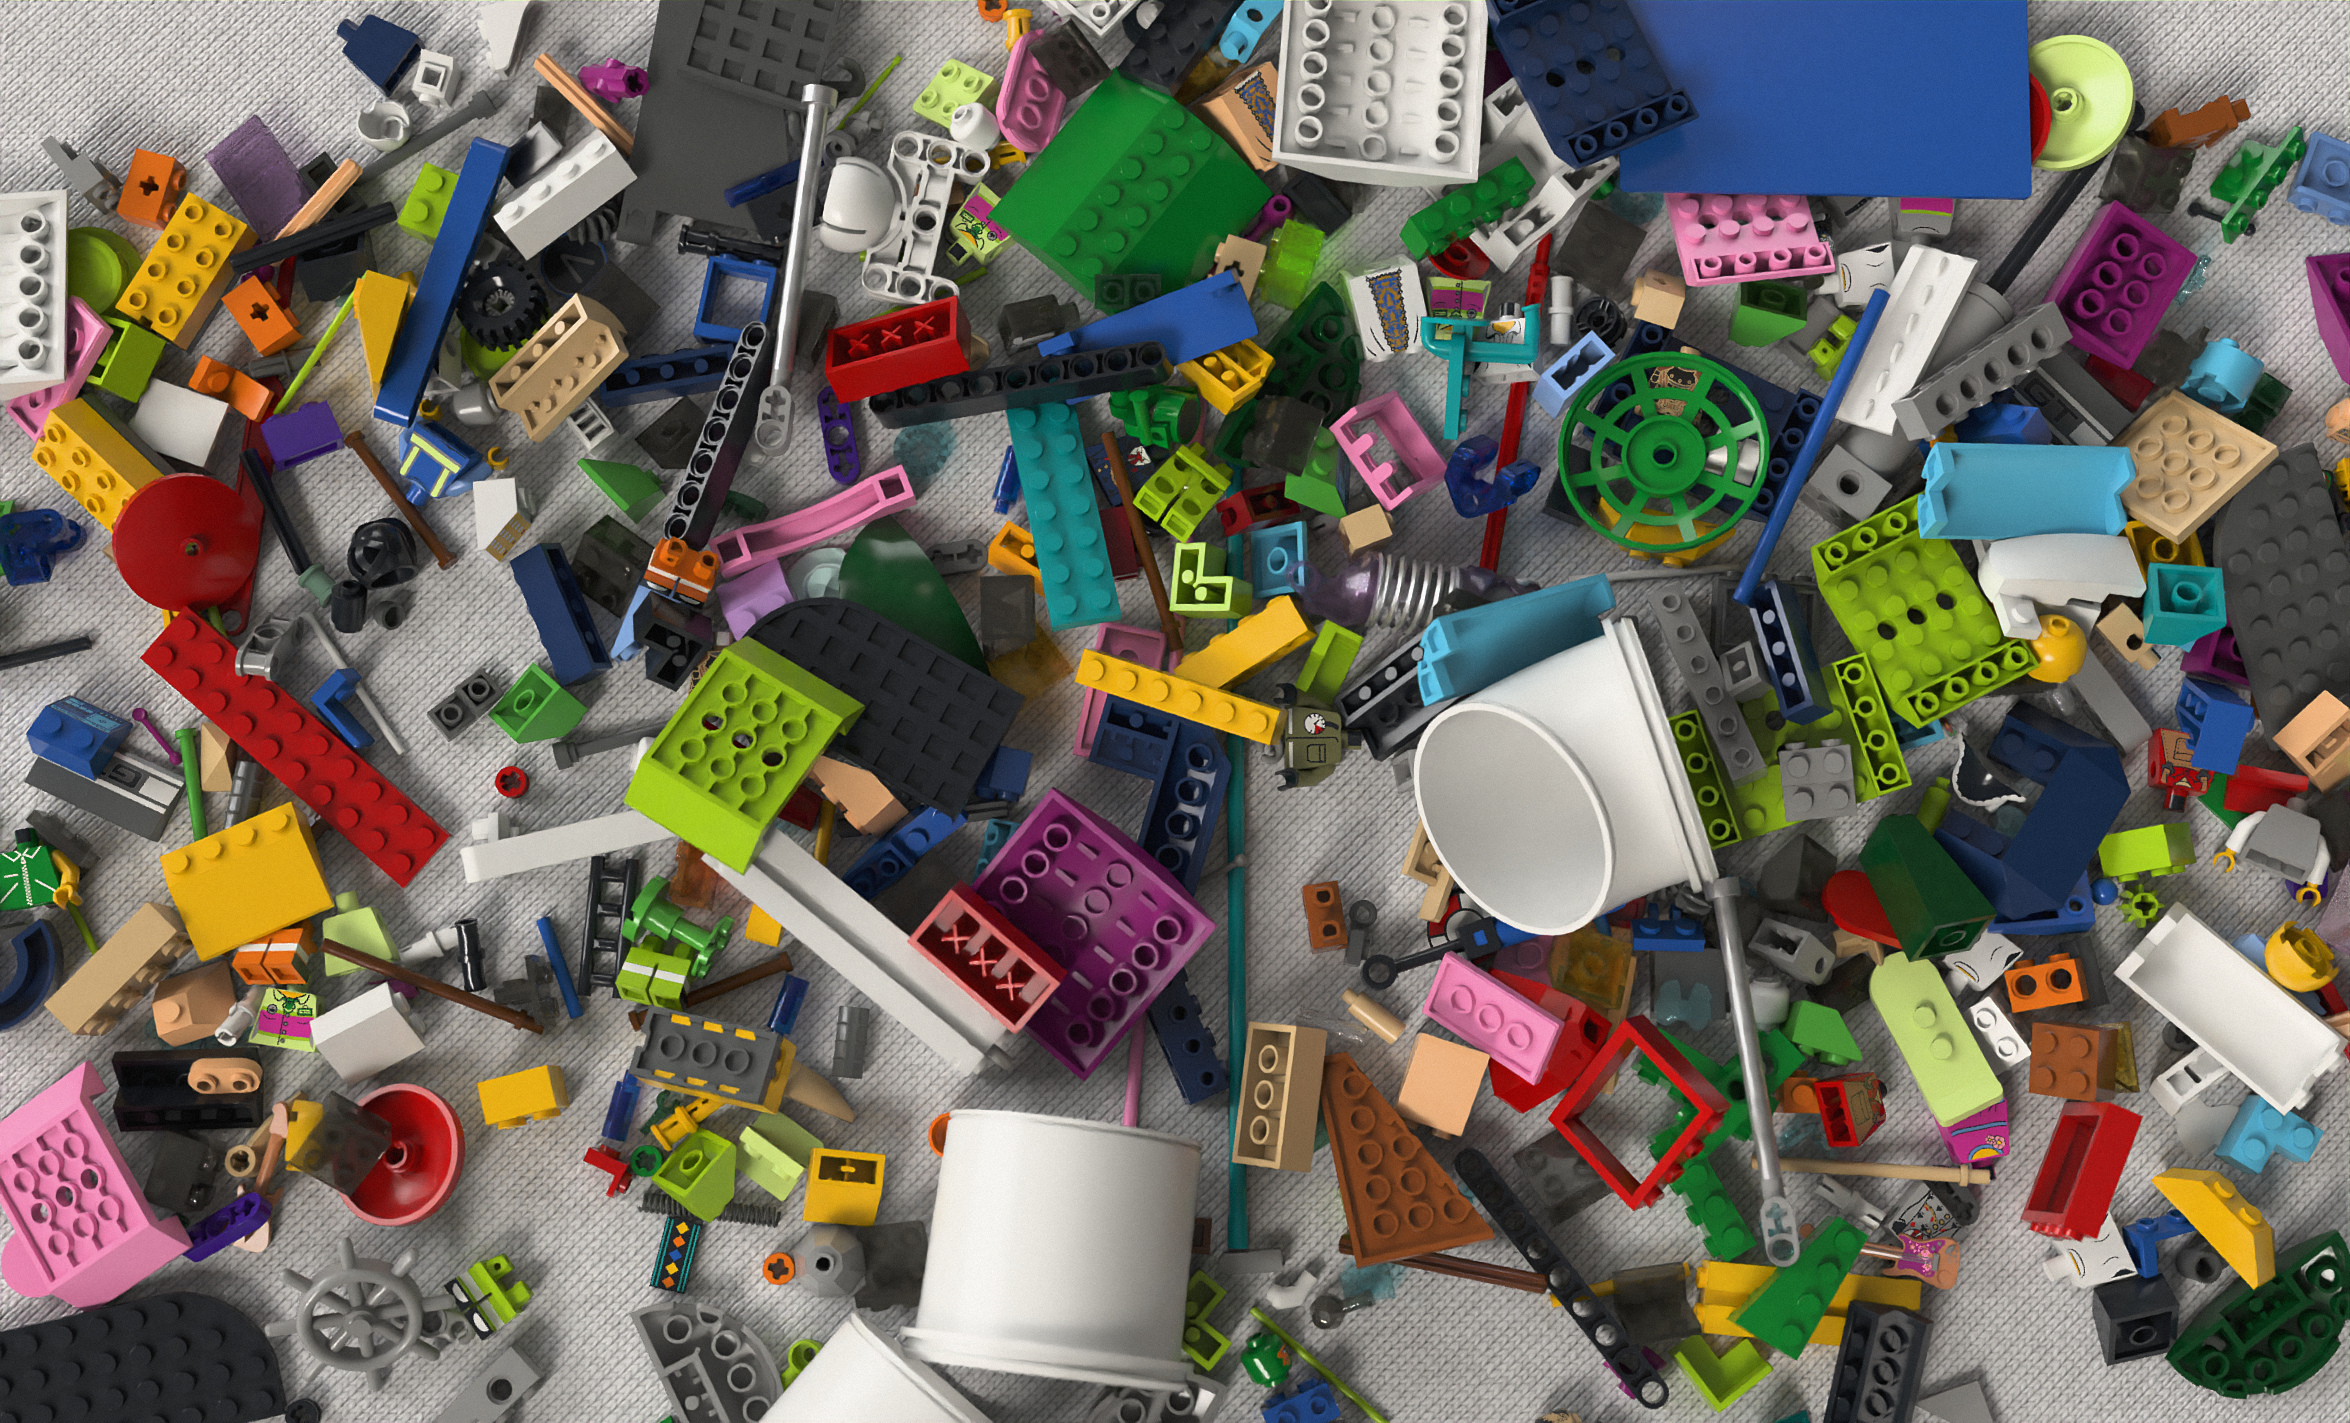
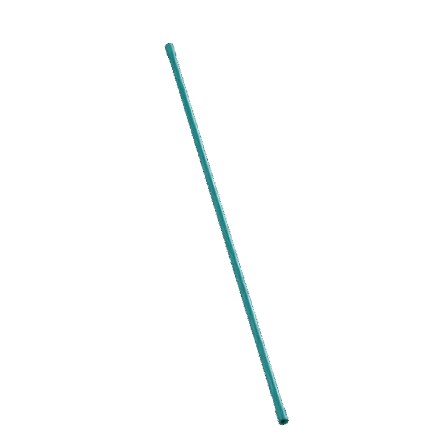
[1226,233,1249,1249]

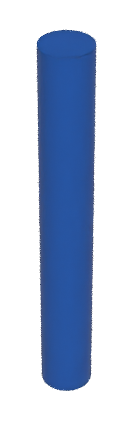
[536,916,584,1020]

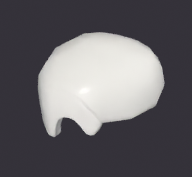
[356,101,413,152]

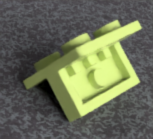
[735,1110,824,1201]

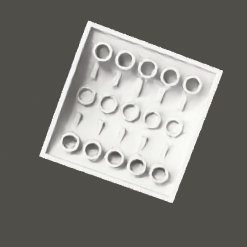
[1272,0,1488,188]
[0,189,69,401]

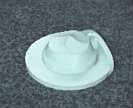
[788,547,846,600]

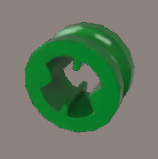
[630,1145,665,1177]

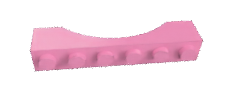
[708,464,917,579]

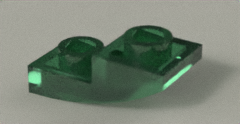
[1094,274,1161,310]
[2229,371,2293,437]
[720,490,770,523]

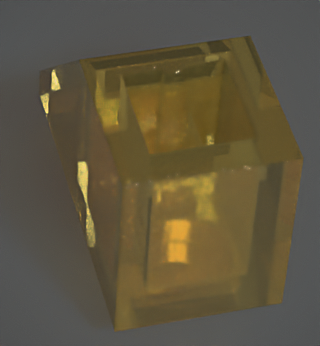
[1171,37,1240,107]

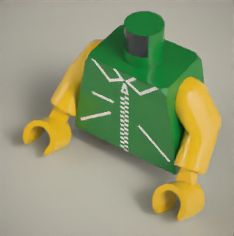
[0,827,82,912]

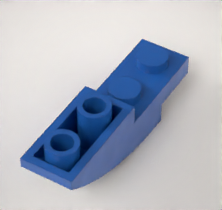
[840,804,969,902]

